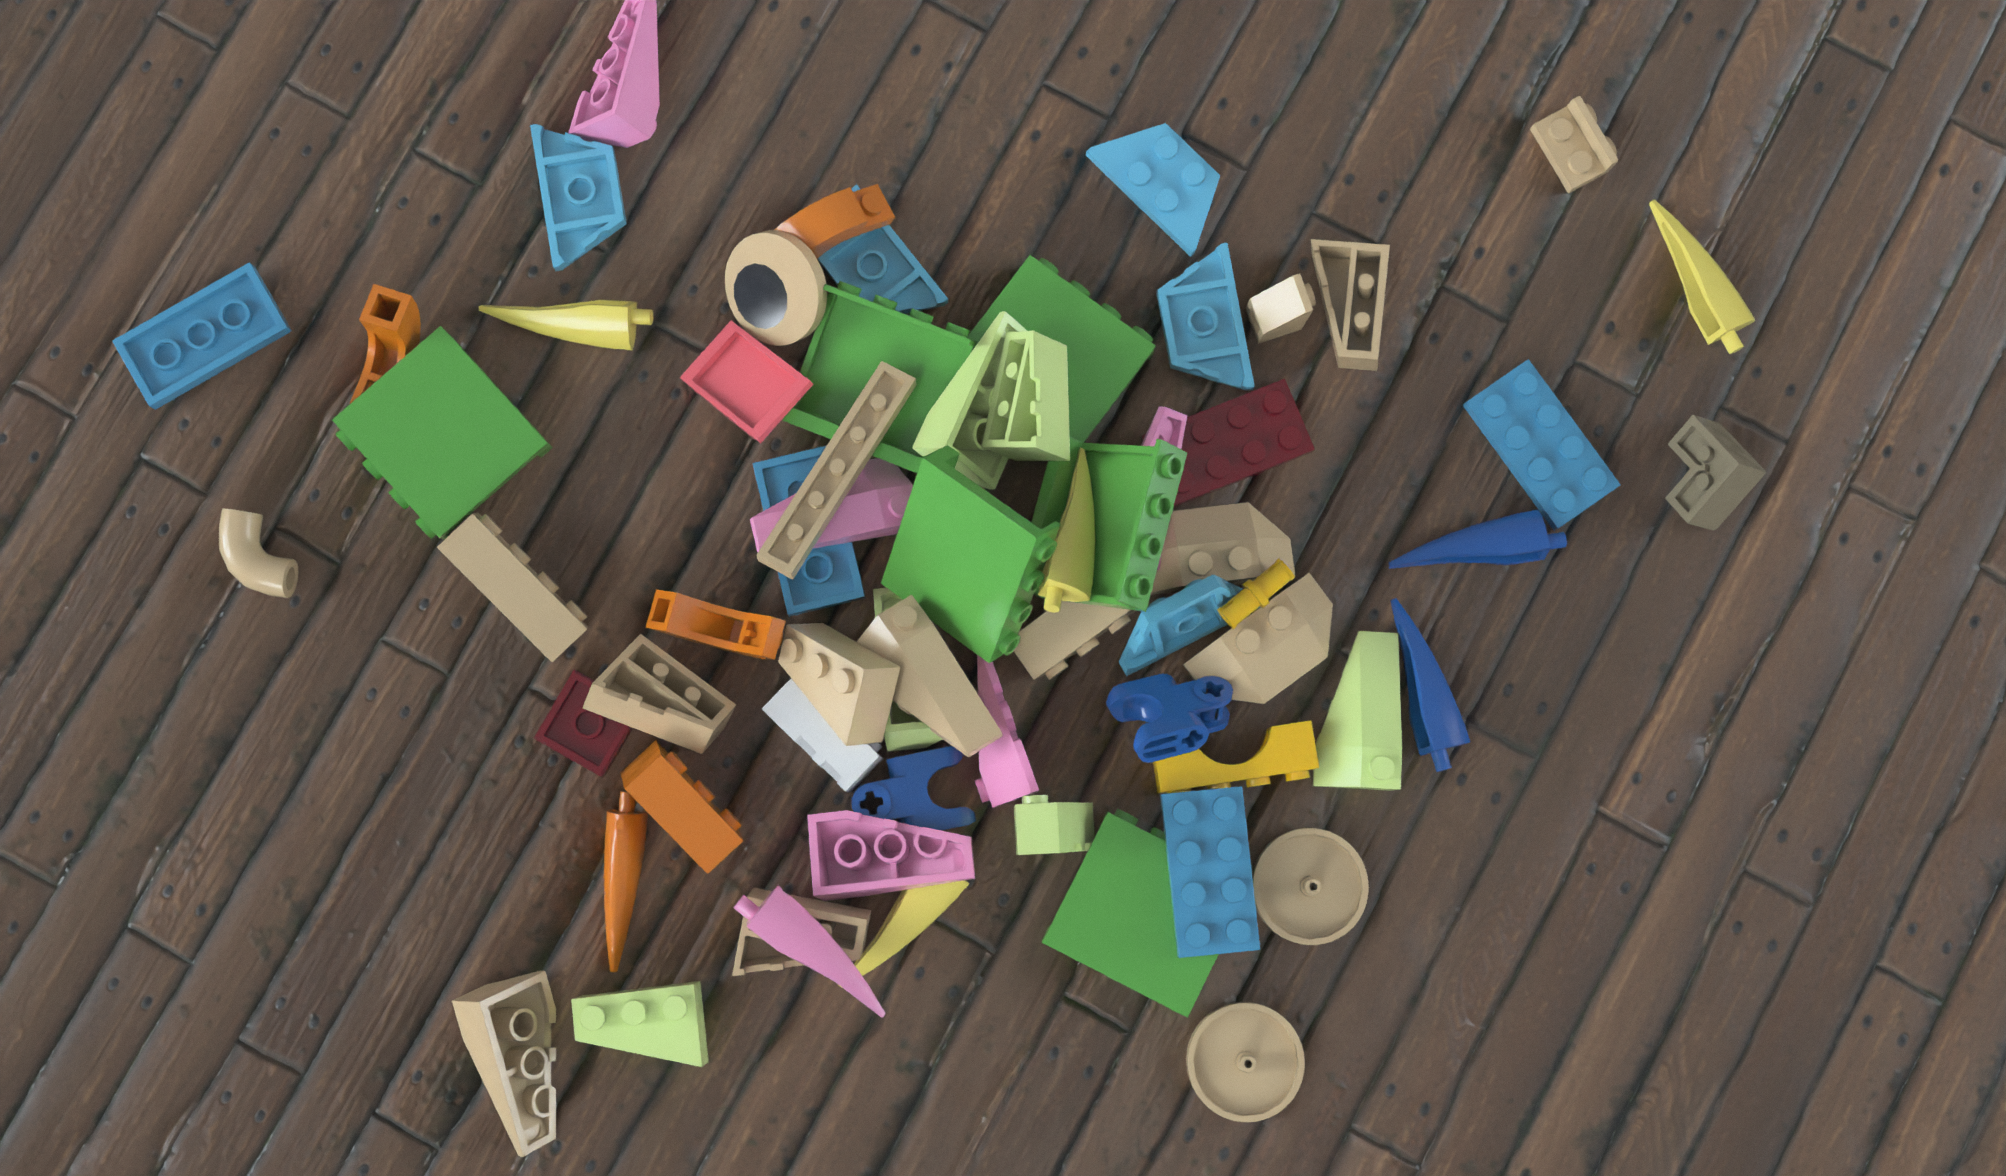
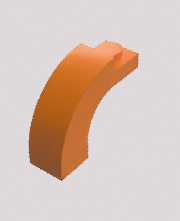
[774,184,895,259]
[350,284,421,404]
[645,589,786,660]

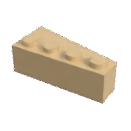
[437,512,588,662]

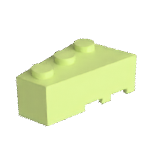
[981,331,1070,461]
[1014,795,1095,855]
[571,981,709,1067]

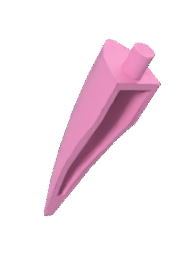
[733,885,886,1018]

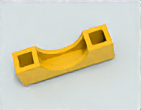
[1153,720,1319,794]

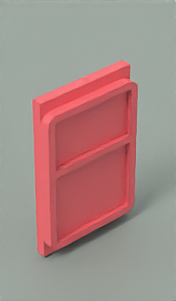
[679,320,813,444]

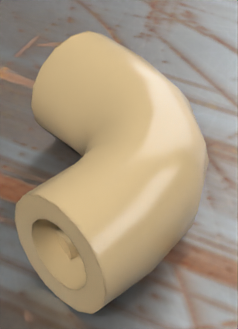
[219,508,299,598]

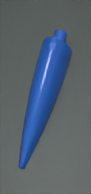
[1388,510,1567,569]
[1390,598,1470,772]

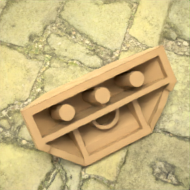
[1151,502,1295,595]
[1183,573,1333,704]

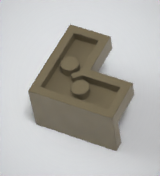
[1665,415,1767,530]

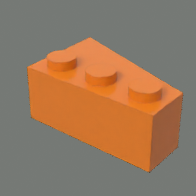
[621,740,743,874]

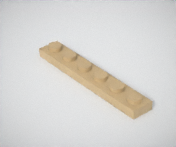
[756,361,917,580]

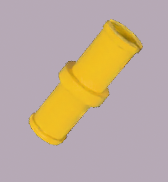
[1217,558,1295,629]

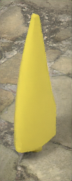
[1649,200,1755,354]
[479,300,653,350]
[1038,447,1095,613]
[839,880,970,988]

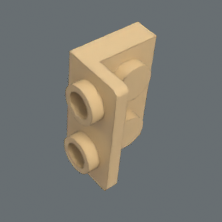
[1530,96,1618,194]

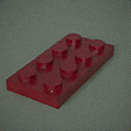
[1140,378,1315,508]

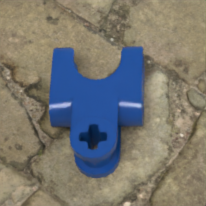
[1106,674,1233,763]
[852,746,976,831]

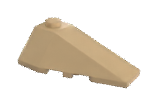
[857,595,1003,757]
[452,971,556,1157]

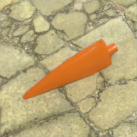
[604,791,648,972]

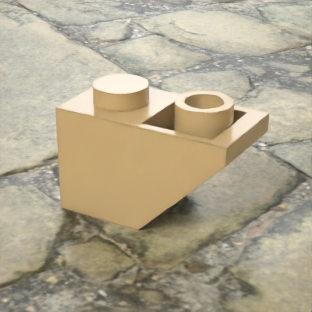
[1245,273,1316,344]

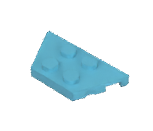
[1086,123,1220,257]
[530,124,627,271]
[818,185,948,314]
[1156,243,1255,391]
[1119,575,1260,676]

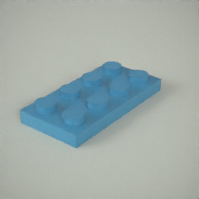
[112,262,292,410]
[1463,359,1621,531]
[752,446,866,617]
[1160,786,1260,958]

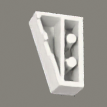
[762,678,883,793]

